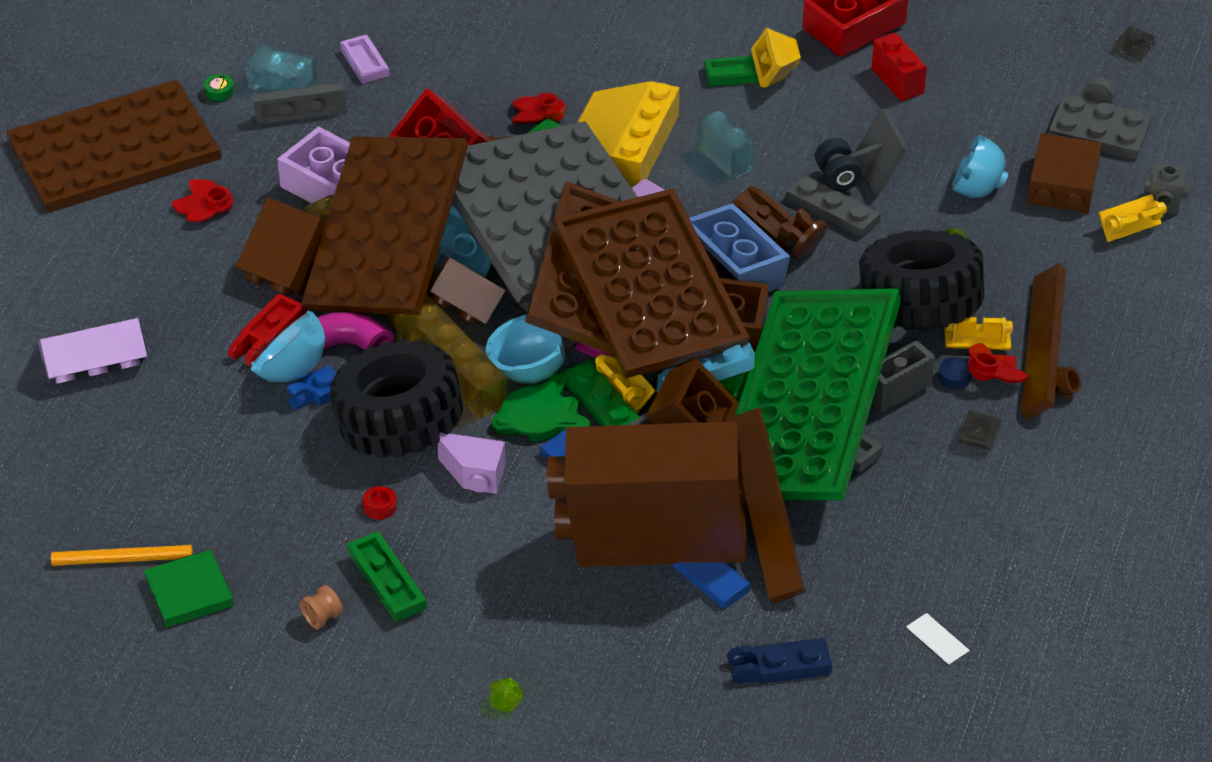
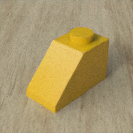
[751,28,801,88]

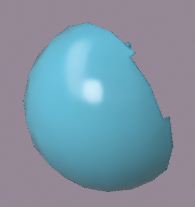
[250,310,326,383]
[485,315,565,384]

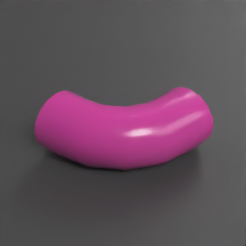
[317,312,394,350]

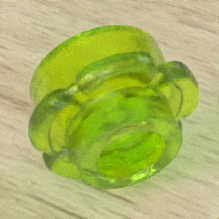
[489,678,524,712]

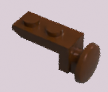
[730,186,827,260]

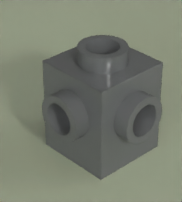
[1144,162,1191,215]

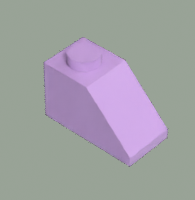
[438,432,506,494]

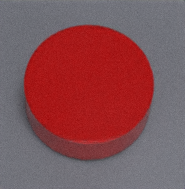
[362,486,397,520]

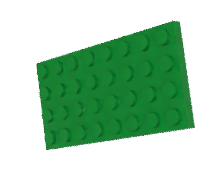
[735,289,901,501]

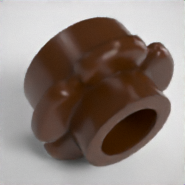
[1055,366,1081,398]

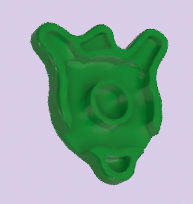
[492,374,590,442]

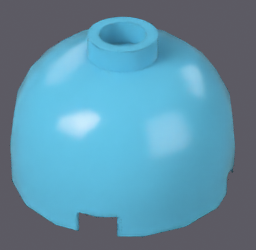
[951,135,1008,198]

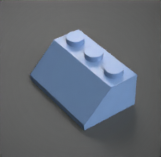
[689,203,790,292]

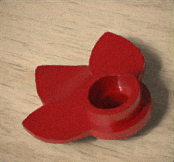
[511,93,566,124]
[171,179,234,222]
[967,343,1028,383]

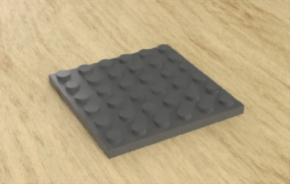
[452,121,637,304]

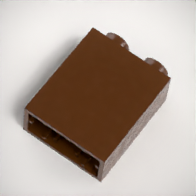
[547,421,746,567]

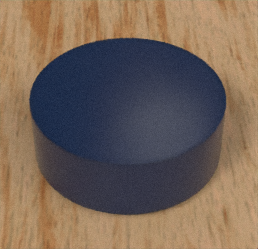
[939,357,972,389]

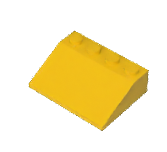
[577,81,680,188]

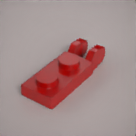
[228,293,307,367]

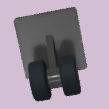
[815,109,907,194]

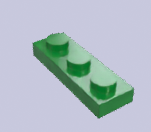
[562,360,639,426]
[347,531,427,622]

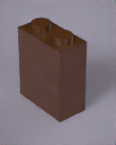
[1027,133,1102,214]
[236,198,327,297]

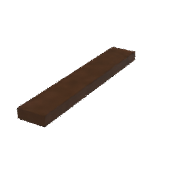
[1021,263,1066,419]
[727,407,806,604]

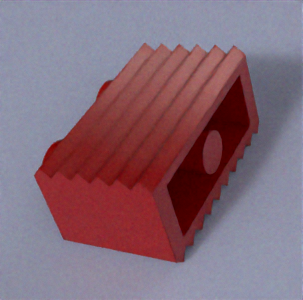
[871,33,928,101]

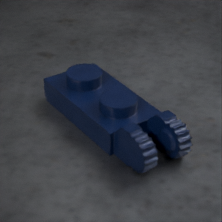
[726,638,832,684]

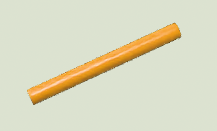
[51,545,193,566]

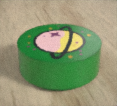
[204,74,234,101]

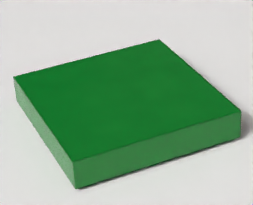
[144,549,234,628]

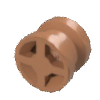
[299,585,343,630]

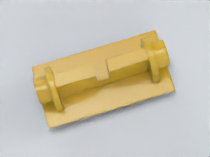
[1098,194,1167,242]
[945,317,1013,350]
[595,354,656,414]

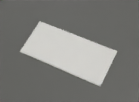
[906,613,970,664]

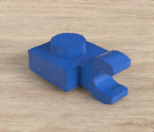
[287,365,337,410]

